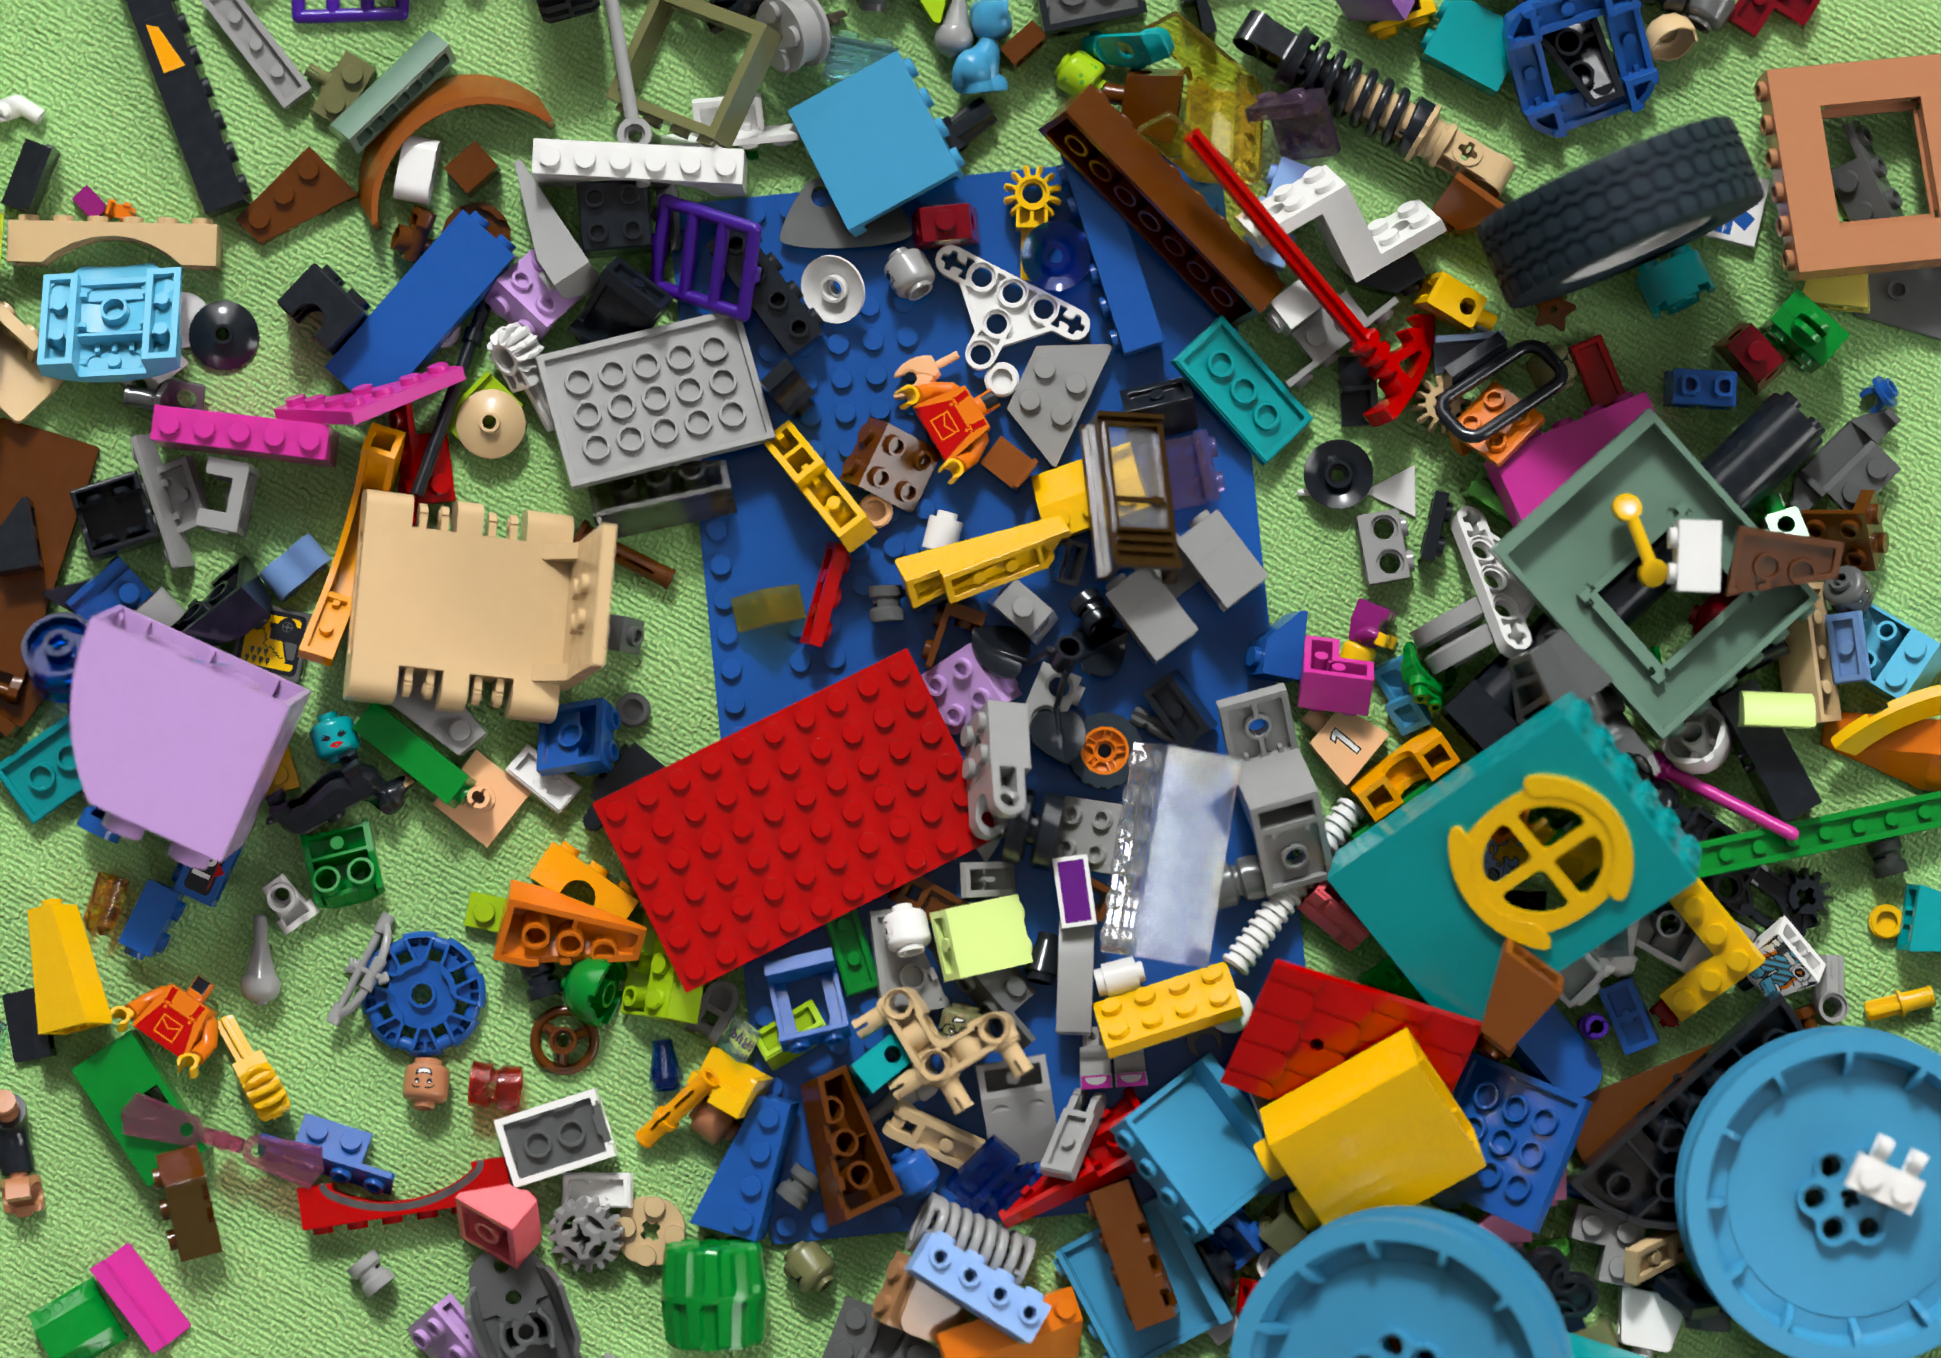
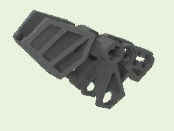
[1508,629,1661,815]

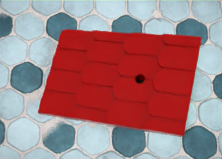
[1220,959,1482,1100]

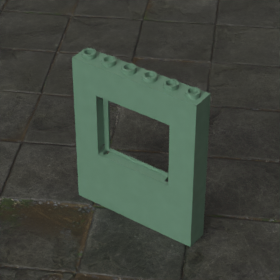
[1488,408,1820,740]

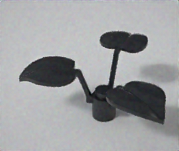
[971,625,1129,763]

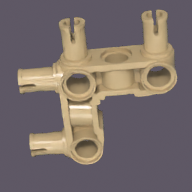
[851,987,1034,1116]

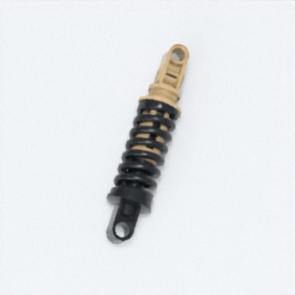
[1232,10,1516,199]

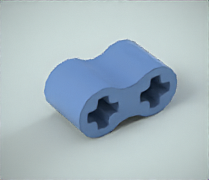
[259,533,332,602]

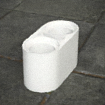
[393,135,441,205]

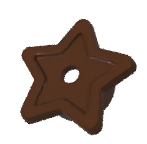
[1535,296,1577,332]

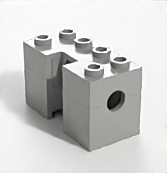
[1104,509,1269,665]

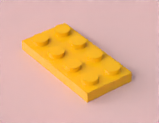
[1092,961,1245,1059]

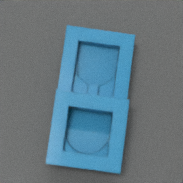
[1374,655,1432,736]

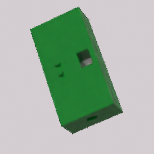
[71,1030,213,1187]

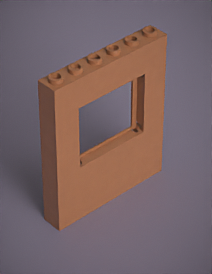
[1754,54,1941,281]

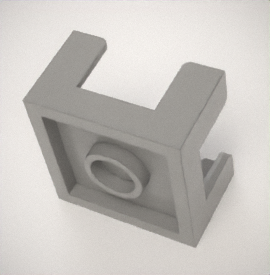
[195,456,260,538]

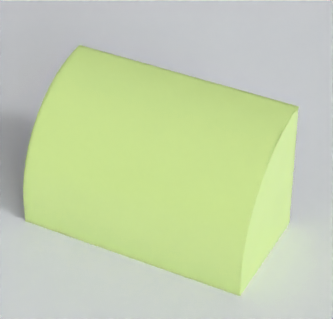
[1738,691,1816,729]

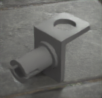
[123,378,206,412]

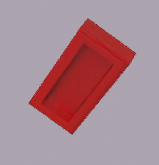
[1567,334,1626,408]

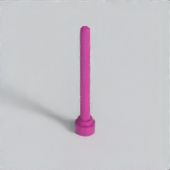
[1650,750,1799,841]

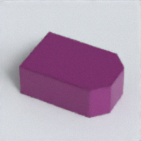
[72,185,107,216]

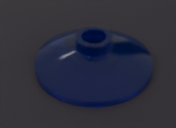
[1021,221,1091,291]

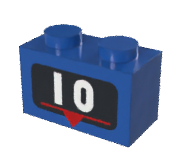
[172,843,245,907]

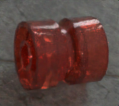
[468,1061,523,1111]

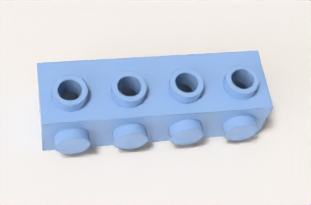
[903,1231,1051,1344]

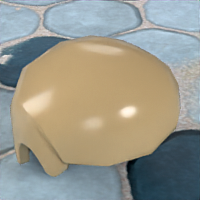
[1646,13,1698,61]

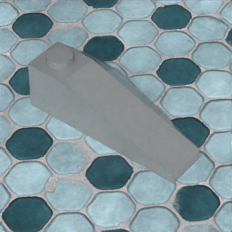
[514,159,600,299]

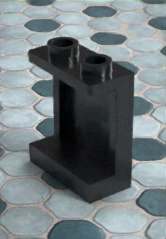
[567,257,674,345]

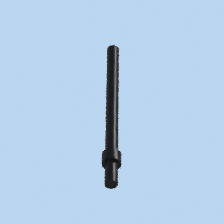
[410,302,491,498]

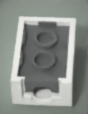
[494,1087,618,1188]

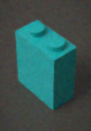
[1419,0,1509,98]

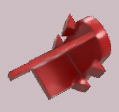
[1648,998,1680,1027]

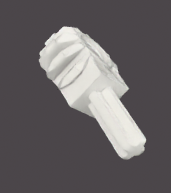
[487,322,554,432]

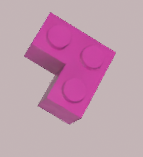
[1298,635,1374,716]

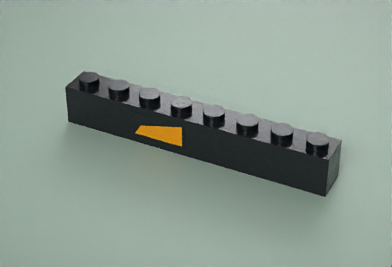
[126,0,252,219]

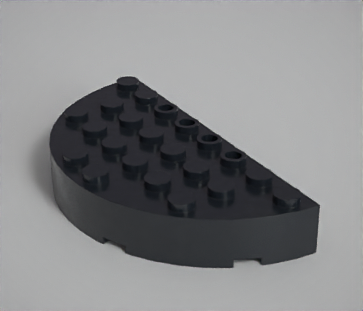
[1567,990,1804,1230]

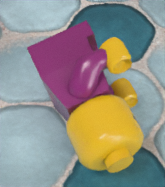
[1339,598,1398,662]

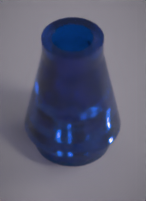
[649,1039,684,1092]

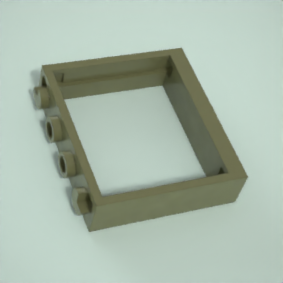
[606,0,783,149]

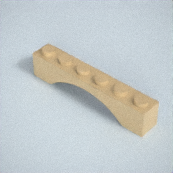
[7,214,222,270]

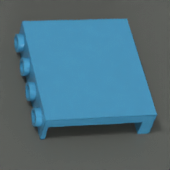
[787,51,965,237]
[1110,1052,1273,1243]
[1053,1196,1235,1358]

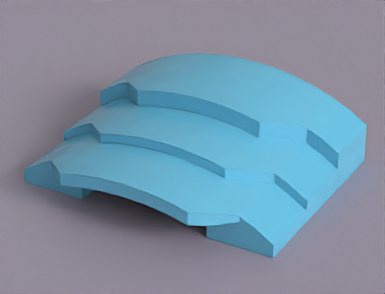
[37,262,183,383]

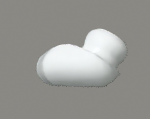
[0,95,46,125]

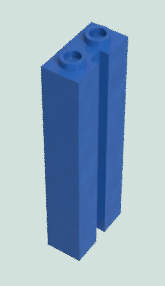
[325,209,519,415]

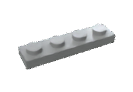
[201,0,313,110]

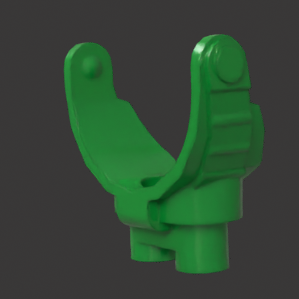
[1401,642,1458,713]

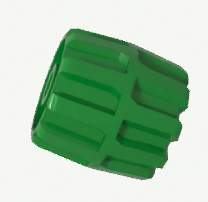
[661,1236,767,1352]

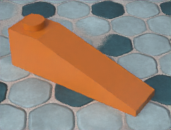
[1821,712,1941,792]
[493,879,647,967]
[934,1286,1083,1358]

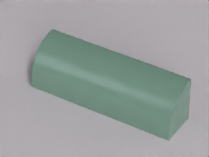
[328,31,457,155]

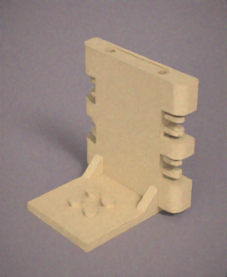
[343,489,617,724]

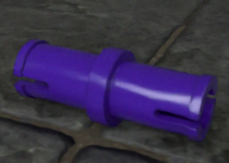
[1577,1012,1608,1040]

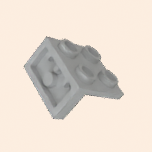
[1051,796,1143,879]

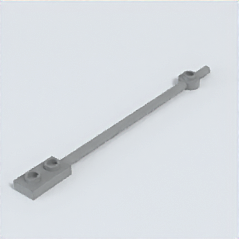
[605,0,653,188]

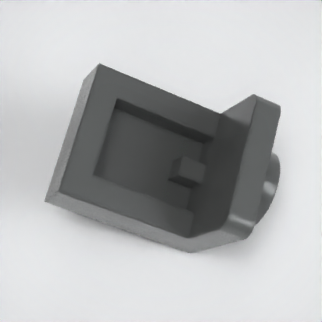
[606,614,644,655]

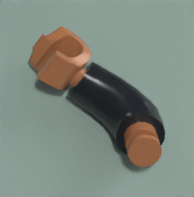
[0,1089,45,1218]

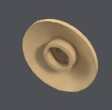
[456,389,526,459]

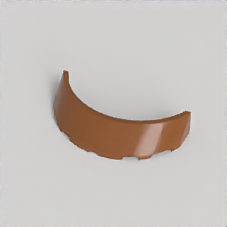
[358,74,556,232]

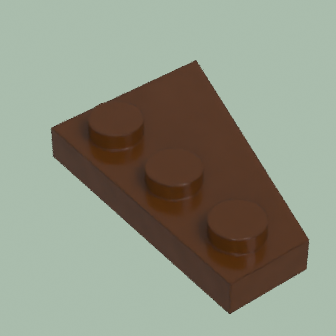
[235,146,359,245]
[1724,525,1844,596]

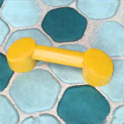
[1611,493,1667,588]

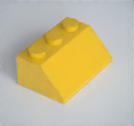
[1031,442,1152,540]

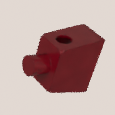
[1712,323,1785,395]

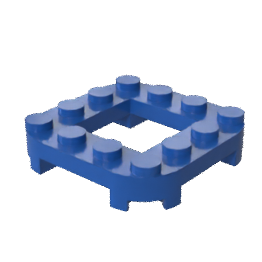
[1502,0,1659,138]

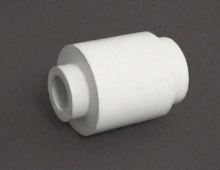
[922,510,963,551]
[1093,956,1146,997]

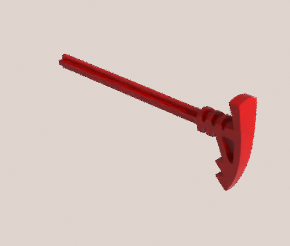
[1183,128,1435,427]

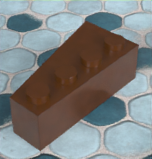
[800,1065,903,1227]
[1086,1176,1180,1331]

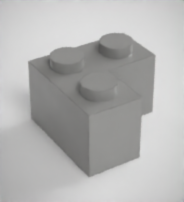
[1566,1201,1646,1288]

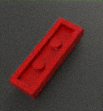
[800,542,851,647]

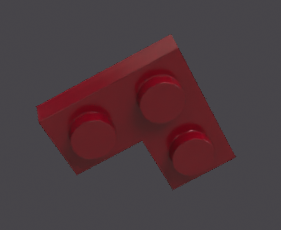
[1727,0,1821,39]

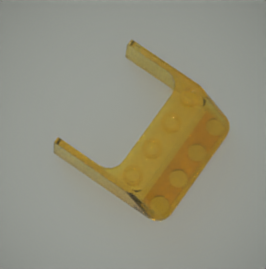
[1138,11,1264,186]

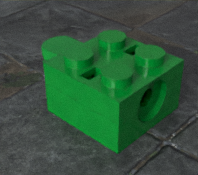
[1759,288,1850,374]

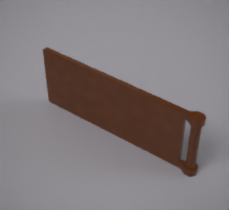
[0,418,100,705]

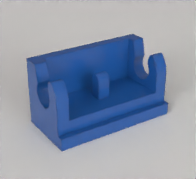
[1598,974,1660,1056]

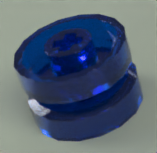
[21,612,89,703]

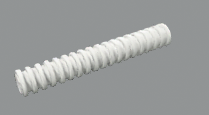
[1222,797,1365,976]

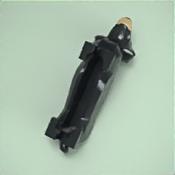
[265,747,416,834]

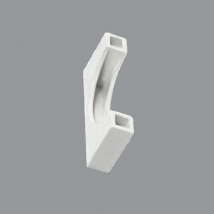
[531,138,748,197]

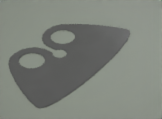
[779,178,912,249]

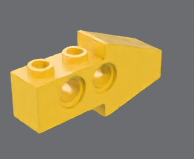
[764,420,877,553]

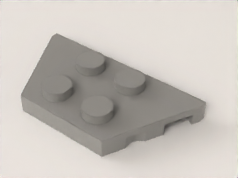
[1007,344,1113,468]

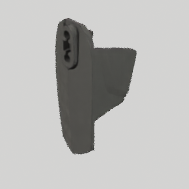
[464,1251,582,1358]

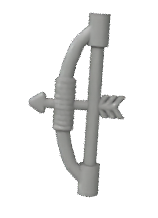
[326,912,395,1027]

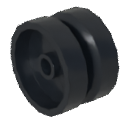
[1001,788,1065,871]

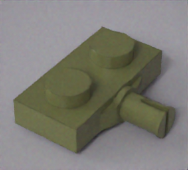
[304,51,377,123]

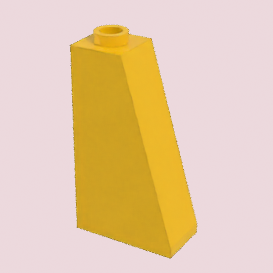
[27,898,112,1035]

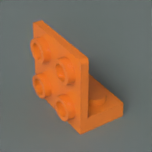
[1447,381,1545,467]

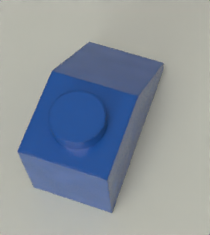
[1246,610,1308,683]

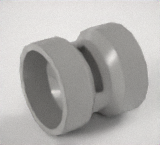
[347,1249,396,1298]

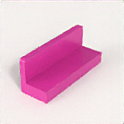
[90,1243,191,1354]

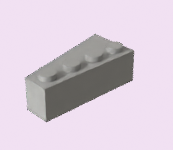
[343,667,489,757]

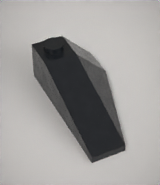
[1515,0,1625,108]
[171,555,272,647]

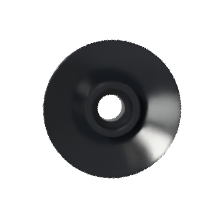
[189,301,259,370]
[1303,439,1373,509]
[1197,1238,1237,1298]

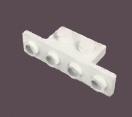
[661,93,800,149]

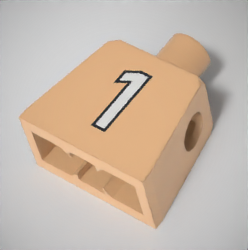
[1301,710,1390,787]

